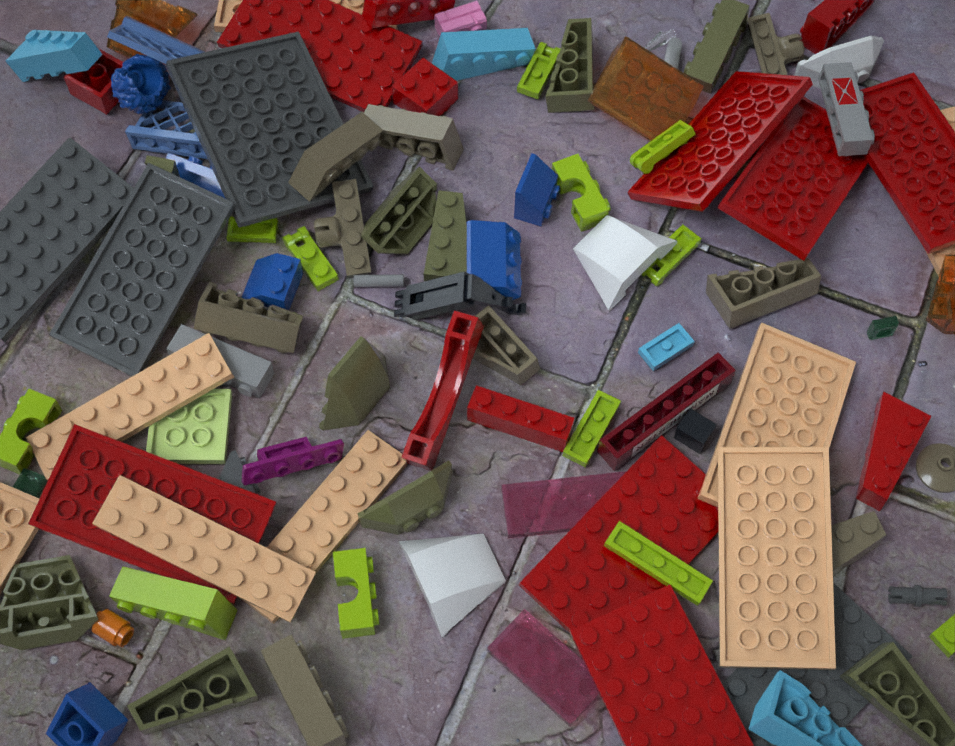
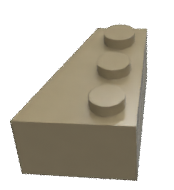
[473,305,540,385]

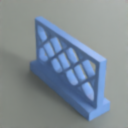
[107,16,204,64]
[125,100,207,159]

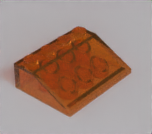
[588,36,704,141]

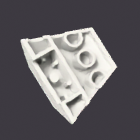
[573,215,677,312]
[399,534,506,638]

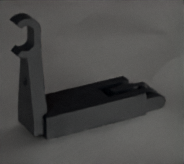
[394,271,526,320]

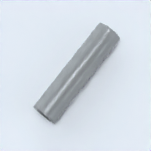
[354,274,404,287]

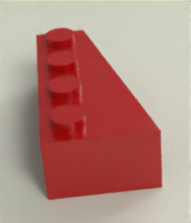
[800,0,874,54]
[856,391,931,511]

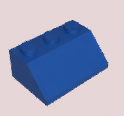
[467,220,522,300]

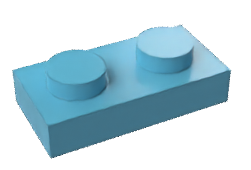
[638,323,695,371]

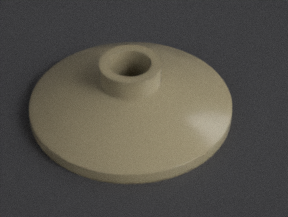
[915,443,955,493]

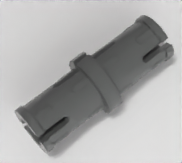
[888,585,947,607]

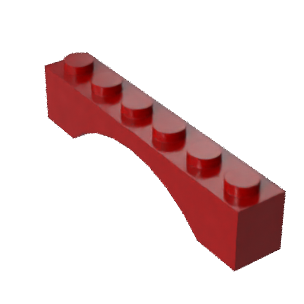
[401,311,484,471]

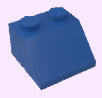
[514,153,560,227]
[241,253,303,310]
[45,682,128,746]

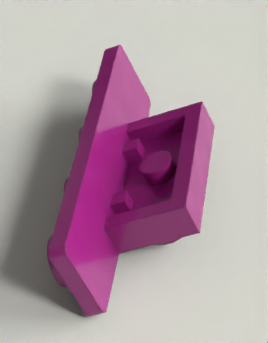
[241,437,344,486]

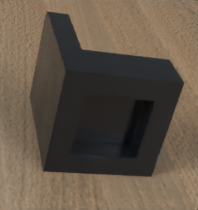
[674,408,716,454]

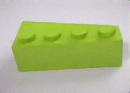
[109,566,238,640]

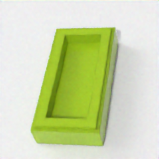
[226,217,278,243]

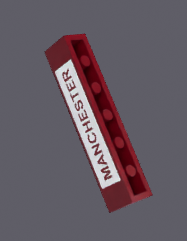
[598,352,736,471]

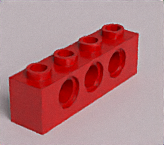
[362,0,456,28]

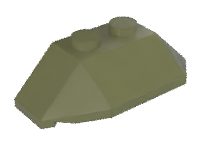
[361,167,437,255]
[358,460,452,535]

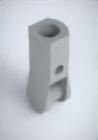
[661,38,682,80]

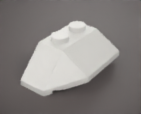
[794,36,884,89]

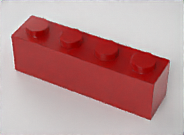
[467,385,575,452]

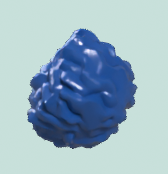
[111,54,171,114]

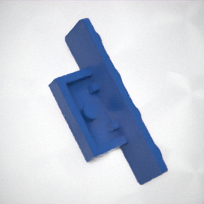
[166,153,226,199]

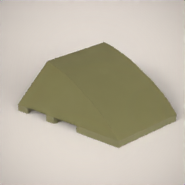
[319,336,390,431]
[0,555,99,650]

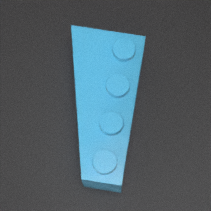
[432,28,535,81]
[6,30,103,82]

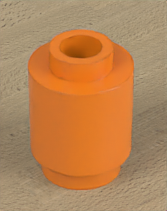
[92,609,134,647]

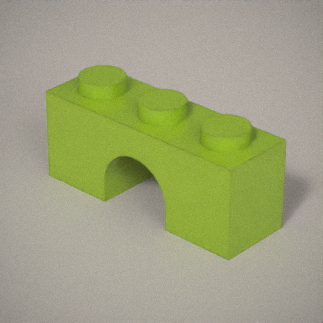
[552,154,611,232]
[0,389,62,476]
[333,548,379,639]

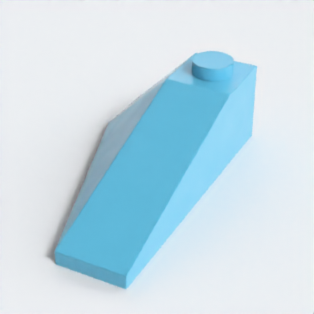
[749,670,862,746]

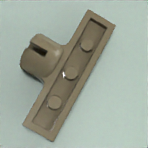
[747,13,805,75]
[314,179,372,278]

